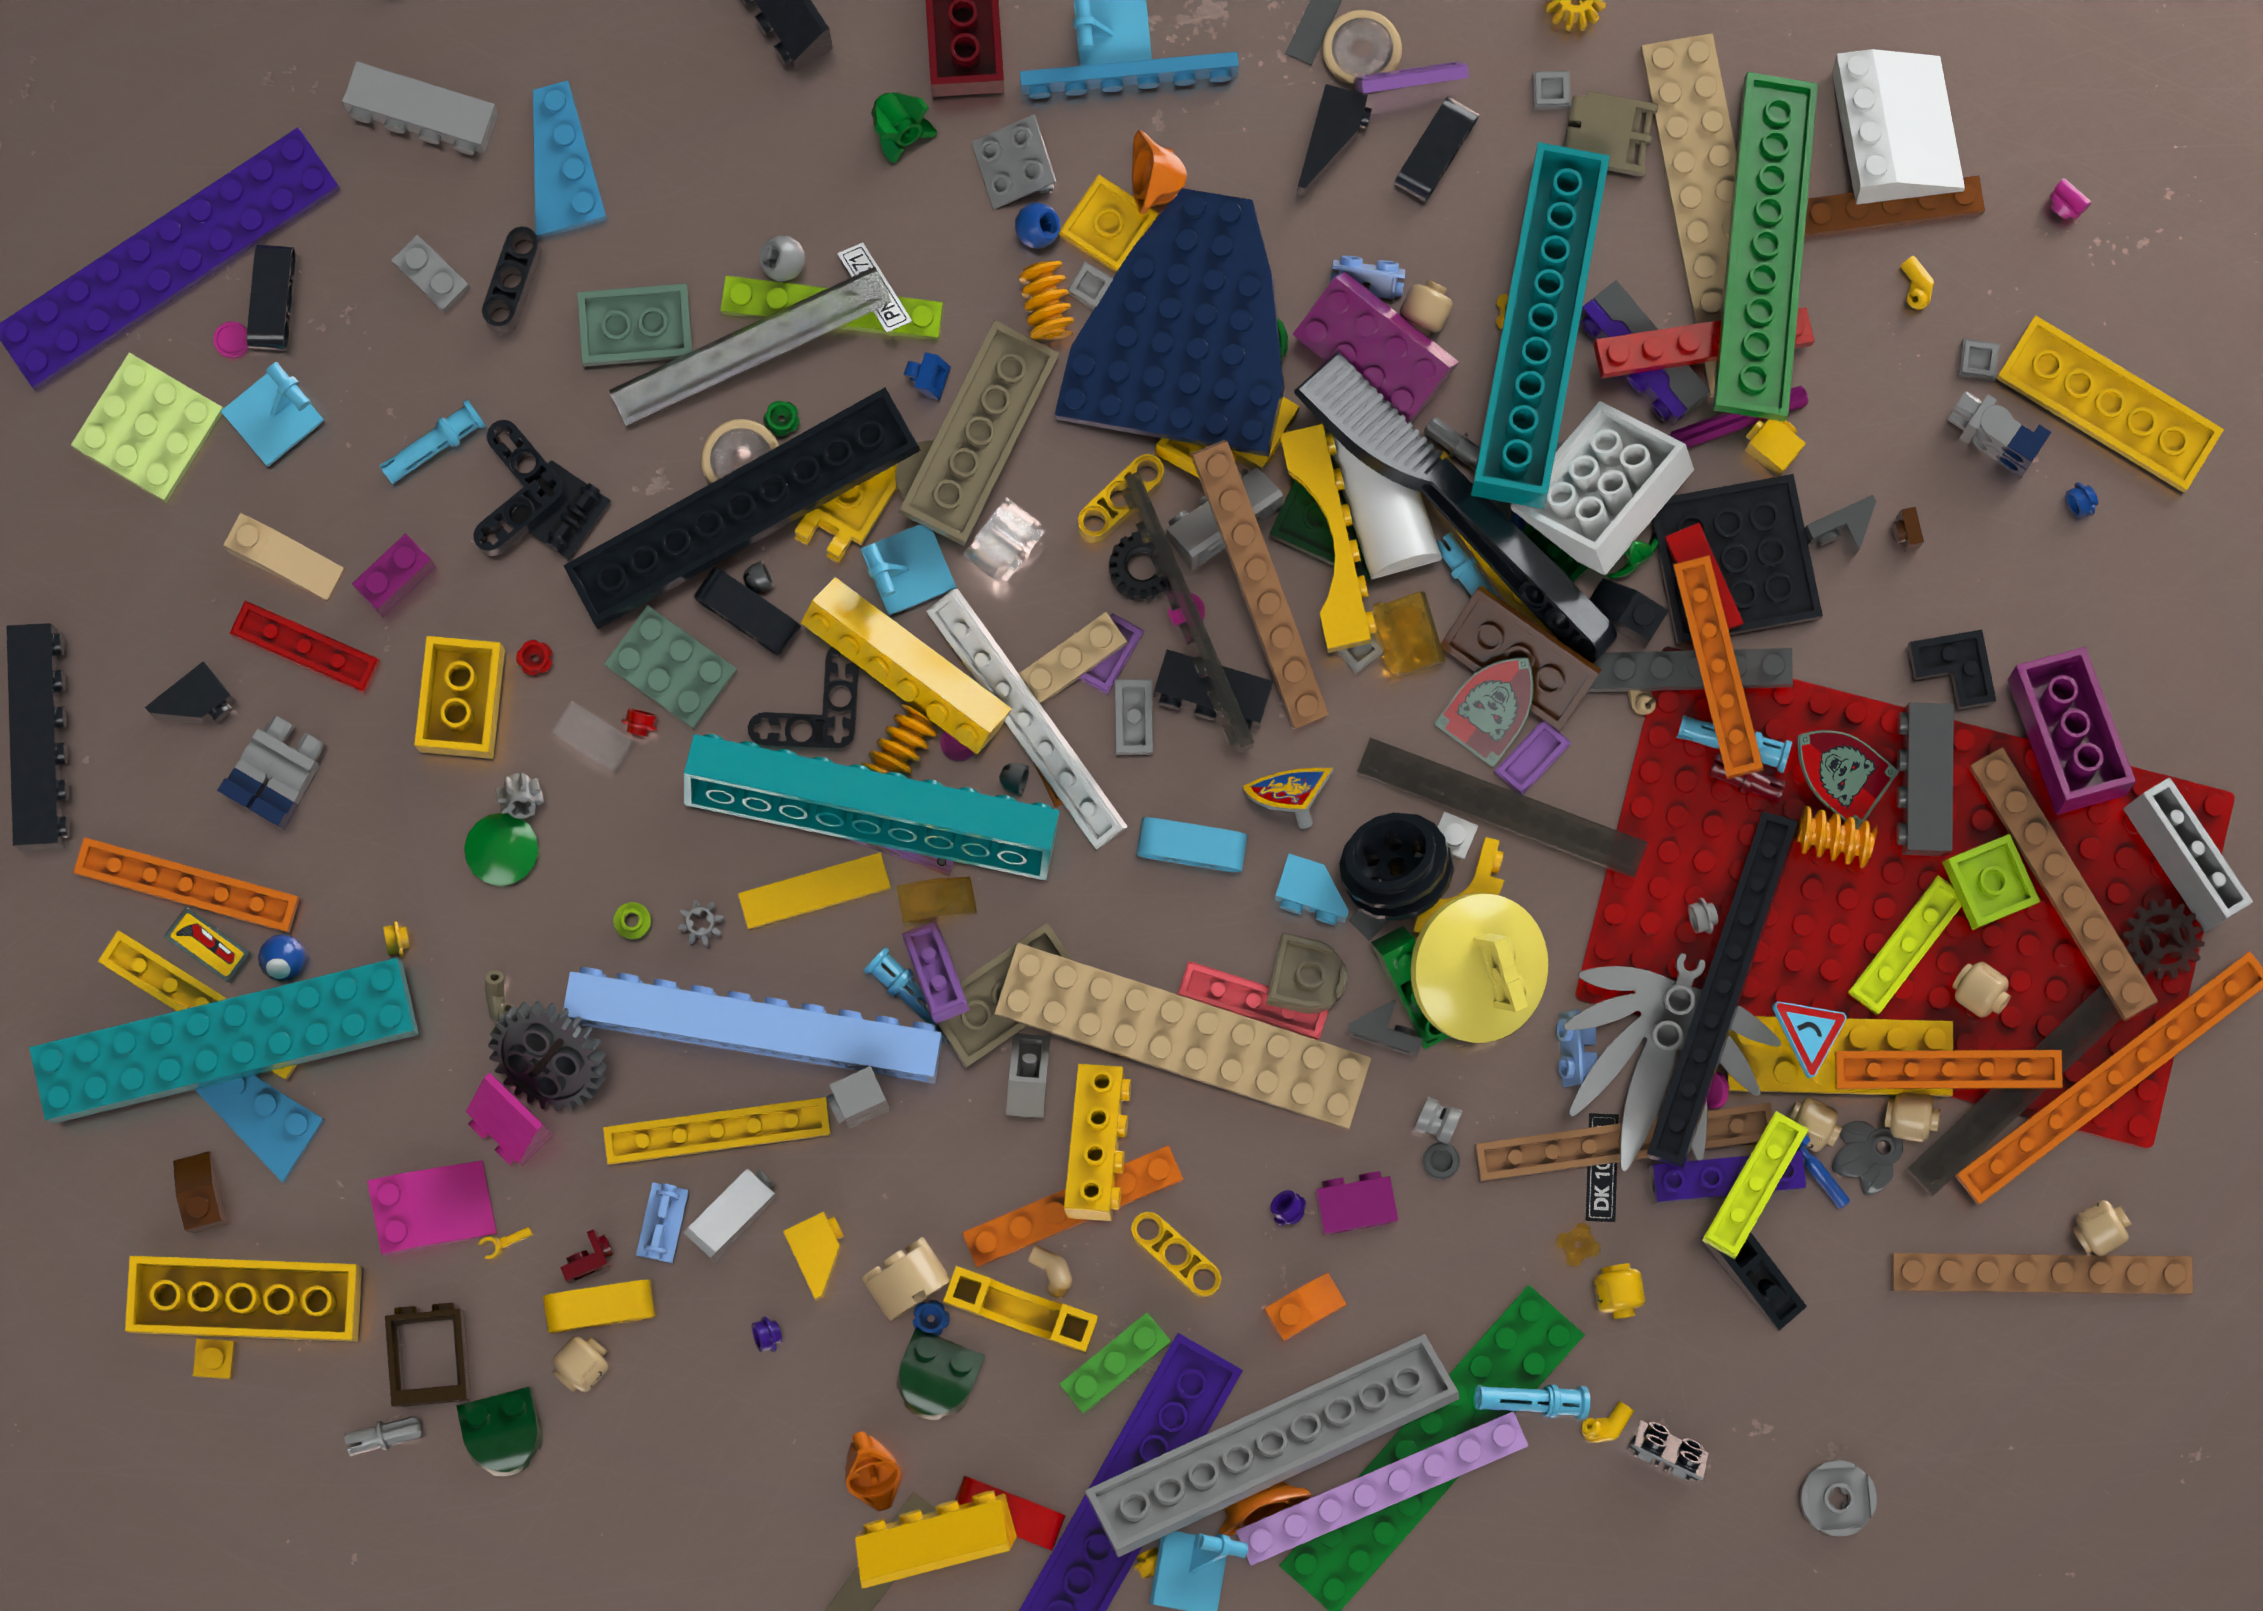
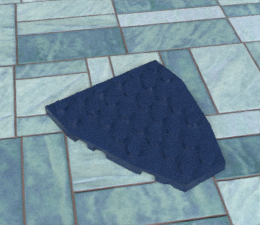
[1054,188,1285,457]

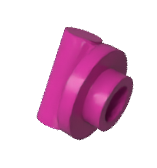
[2050,178,2092,220]

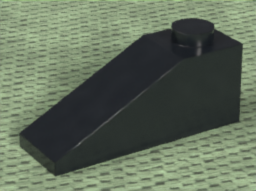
[1296,84,1372,198]
[1701,1232,1807,1331]

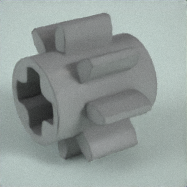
[496,773,543,819]
[678,900,724,947]

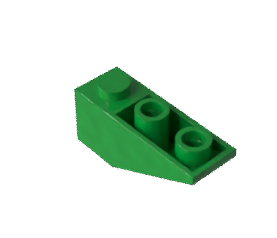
[1371,925,1450,1049]

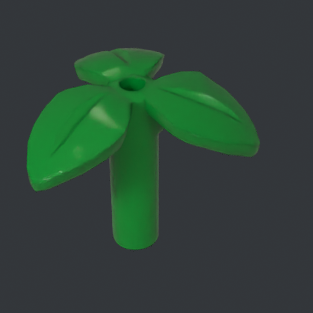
[1608,533,1658,579]

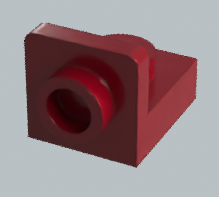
[560,1229,614,1284]

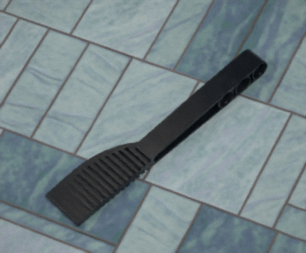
[1294,352,1617,663]

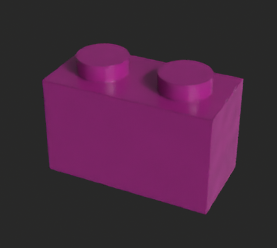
[352,533,436,618]
[1315,1171,1398,1236]

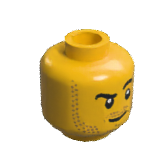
[1594,1263,1646,1320]

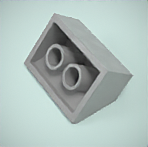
[1166,467,1284,572]

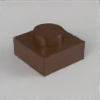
[1893,507,1924,552]

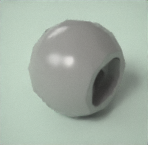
[759,235,805,282]

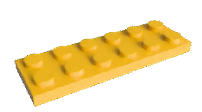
[1996,315,2224,493]
[1727,1016,1953,1097]

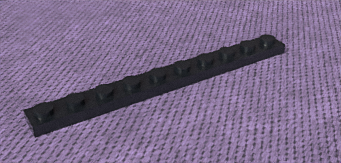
[1647,811,1799,1169]

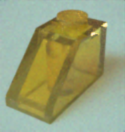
[896,877,977,927]

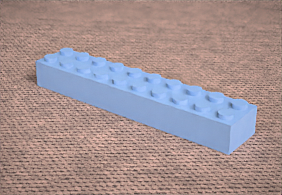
[563,967,943,1084]

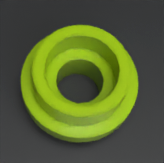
[613,902,651,940]

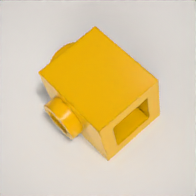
[1745,419,1806,477]

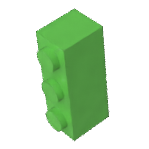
[1059,1312,1171,1415]

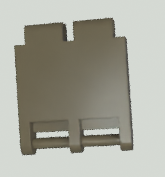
[1563,91,1658,177]

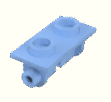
[1330,255,1405,300]
[1557,1009,1597,1088]
[636,1182,689,1264]

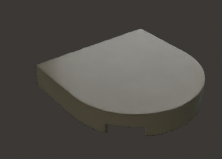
[1266,933,1348,1014]

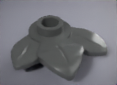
[1832,1121,1904,1195]

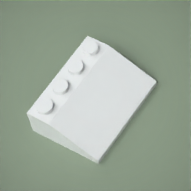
[1832,49,1965,204]
[1511,401,1694,575]

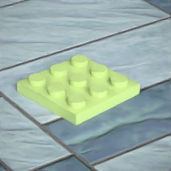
[71,353,224,503]

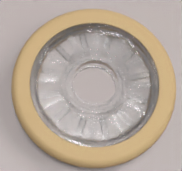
[1322,10,1402,87]
[701,419,779,484]

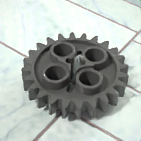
[488,1001,607,1111]

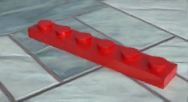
[1593,307,1815,378]

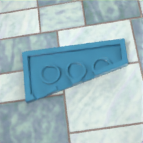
[533,80,607,239]
[195,1075,325,1183]

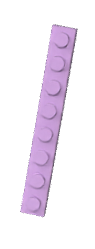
[1236,1411,1528,1566]

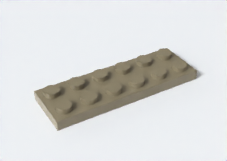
[898,320,1060,546]

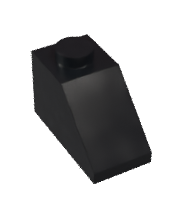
[1589,578,1669,648]
[145,661,236,724]

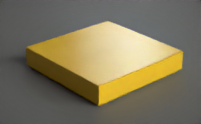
[1058,174,1159,273]

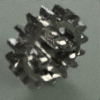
[2121,899,2205,981]

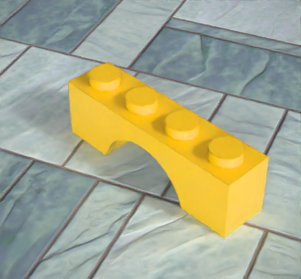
[943,1266,1098,1354]

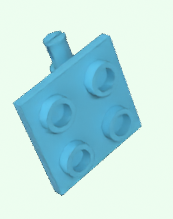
[1073,0,1152,66]
[221,362,324,467]
[861,524,957,616]
[1149,1531,1248,1611]

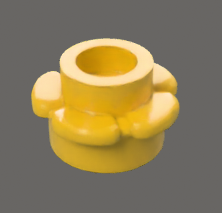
[383,921,410,957]
[1134,1547,1158,1579]

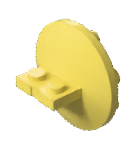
[1410,893,1548,1043]

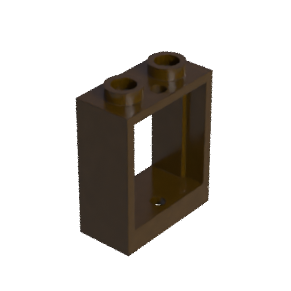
[385,1303,471,1408]

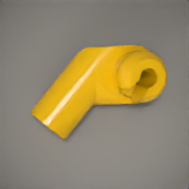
[1900,255,1934,310]
[1581,1401,1634,1443]

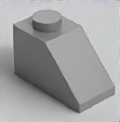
[1006,1033,1050,1118]

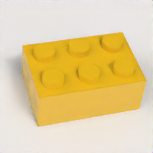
[414,636,505,759]

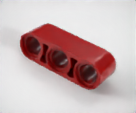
[955,1476,1066,1551]

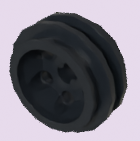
[1339,812,1454,921]

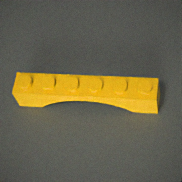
[1280,424,1377,653]

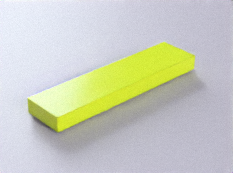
[1848,875,1961,1015]
[1702,1111,1809,1259]

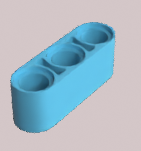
[1136,817,1248,872]

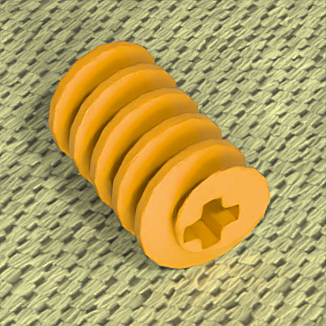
[1019,261,1074,342]
[861,703,938,774]
[1795,806,1878,868]

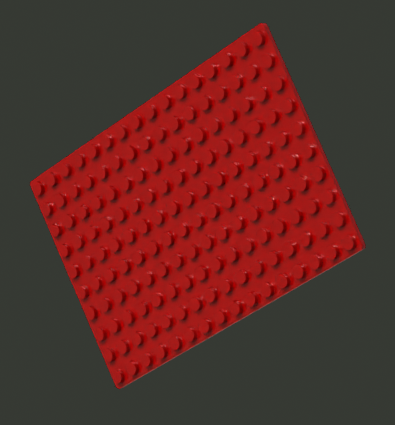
[1575,646,2235,1149]

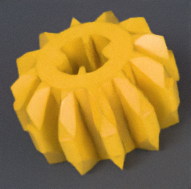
[1545,0,1606,31]

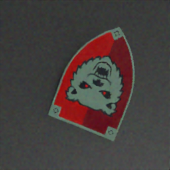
[1434,658,1533,767]
[1798,730,1899,829]

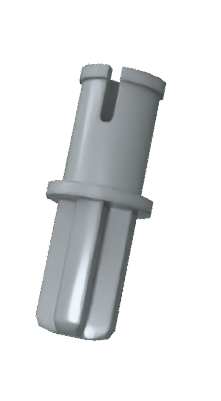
[1424,417,1480,471]
[344,1416,422,1456]

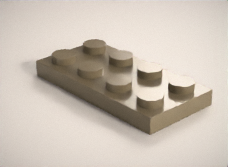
[923,922,1072,1068]

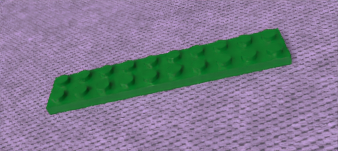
[1713,72,1818,422]
[1279,1285,1585,1611]

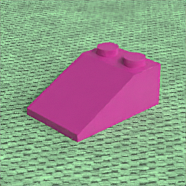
[466,1072,554,1167]
[367,1160,497,1257]

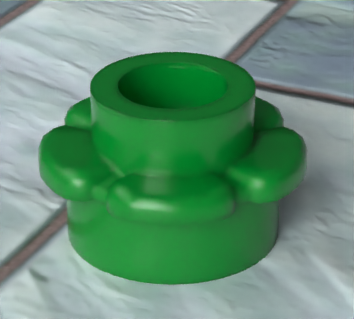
[763,401,800,436]

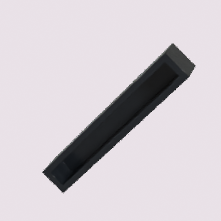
[6,623,70,851]

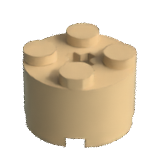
[860,1237,951,1322]

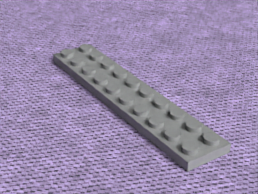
[1085,1334,1459,1557]

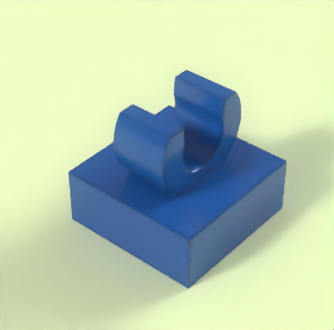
[904,352,951,400]

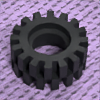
[1109,531,1175,602]

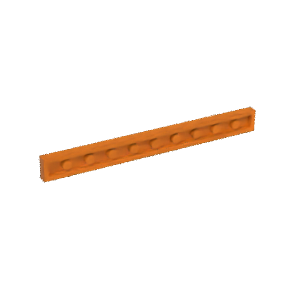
[1955,951,2263,1205]

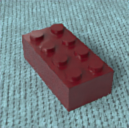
[925,0,1004,97]

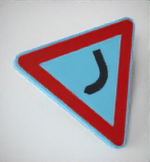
[1772,1002,1847,1078]

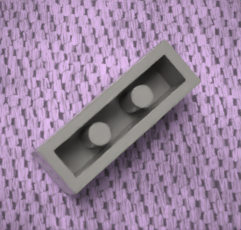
[826,1066,890,1129]

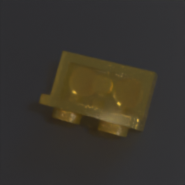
[1373,591,1446,676]

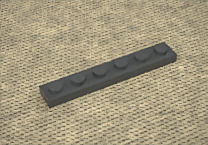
[1588,648,1793,692]

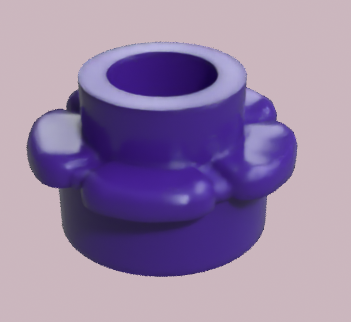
[1270,1190,1306,1225]
[751,1316,782,1352]

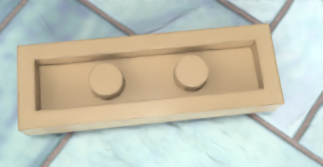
[1019,612,1128,705]

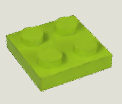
[1942,834,2040,930]

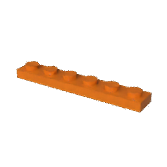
[1673,555,1764,779]
[73,837,300,933]
[1834,1050,2063,1090]
[962,1145,1183,1268]

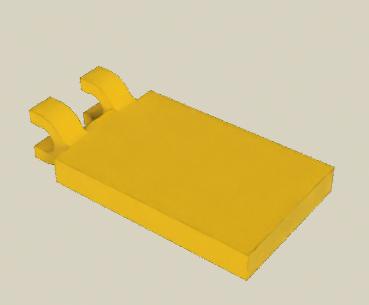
[795,464,897,564]

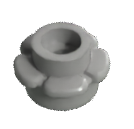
[1688,898,1718,934]

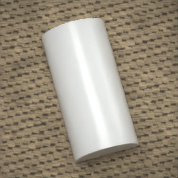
[1330,436,1442,580]

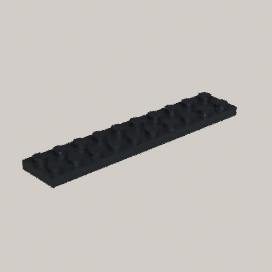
[563,387,921,629]

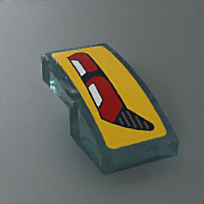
[163,907,250,983]

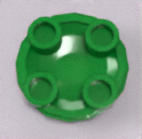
[464,813,539,887]

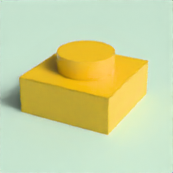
[193,1338,236,1379]

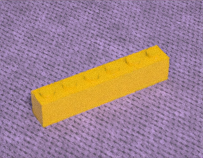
[801,577,1012,754]

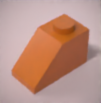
[1263,1272,1347,1343]

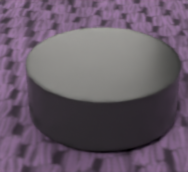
[1422,1142,1460,1180]

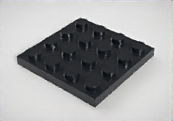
[1652,474,1823,645]

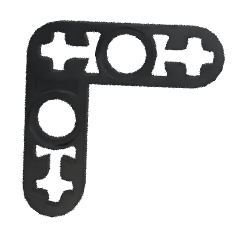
[473,420,567,556]
[748,647,859,751]

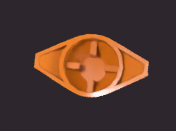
[1132,130,1187,214]
[845,1431,901,1512]
[1219,1481,1312,1536]

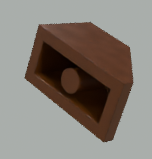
[173,1151,228,1233]

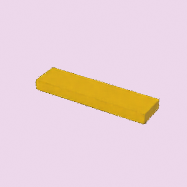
[738,852,891,930]

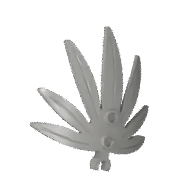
[1564,953,1781,1171]

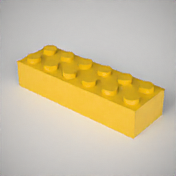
[125,1256,362,1342]

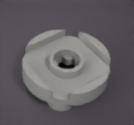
[1800,1460,1877,1537]

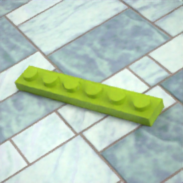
[721,275,943,341]

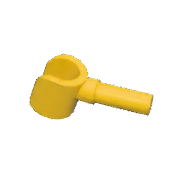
[478,1227,532,1259]

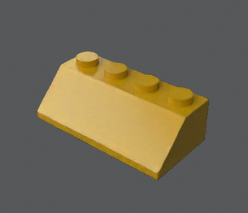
[855,1491,1017,1589]

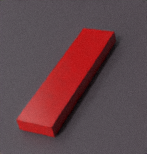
[229,600,380,694]

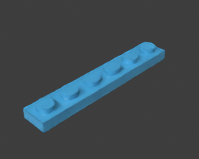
[1020,52,1239,99]

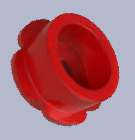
[516,640,552,676]
[621,708,657,737]

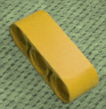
[1078,454,1164,544]
[1131,1212,1221,1298]
[542,1279,656,1333]

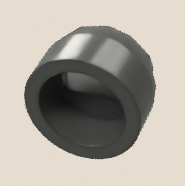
[743,560,774,593]
[999,763,1029,794]

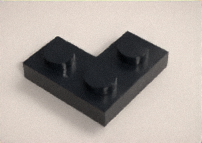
[1908,630,1996,710]

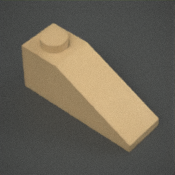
[223,513,345,601]

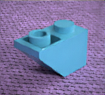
[1274,853,1349,925]

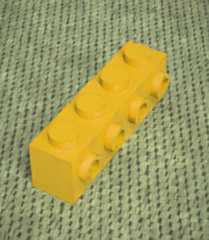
[1064,1064,1131,1221]

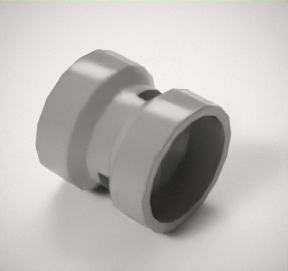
[1413,1096,1462,1145]

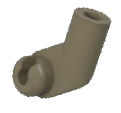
[485,970,513,1023]

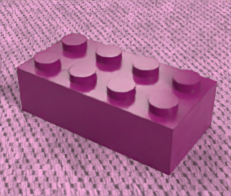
[1292,272,1459,423]
[2007,646,2136,814]

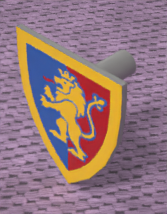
[1242,768,1334,829]

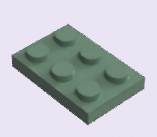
[577,283,693,367]
[604,605,737,730]

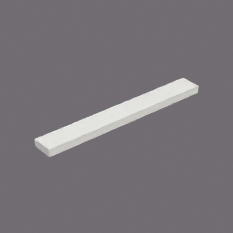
[926,588,1128,850]

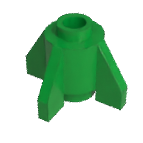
[871,92,937,162]

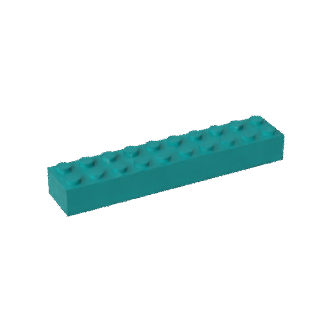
[1471,142,1610,509]
[684,734,1060,881]
[29,958,419,1124]

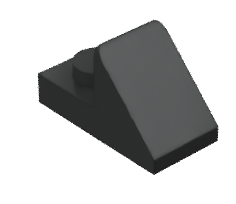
[1805,495,1876,555]
[1346,1000,1423,1057]

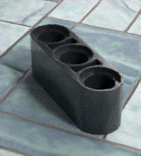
[1394,96,1479,203]
[482,226,542,335]
[247,245,296,351]
[693,566,801,657]

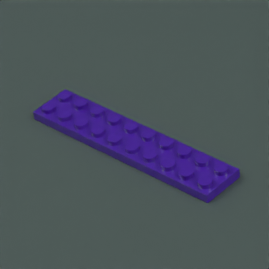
[0,127,340,390]
[1019,1333,1243,1611]

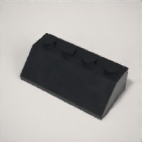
[742,0,833,71]

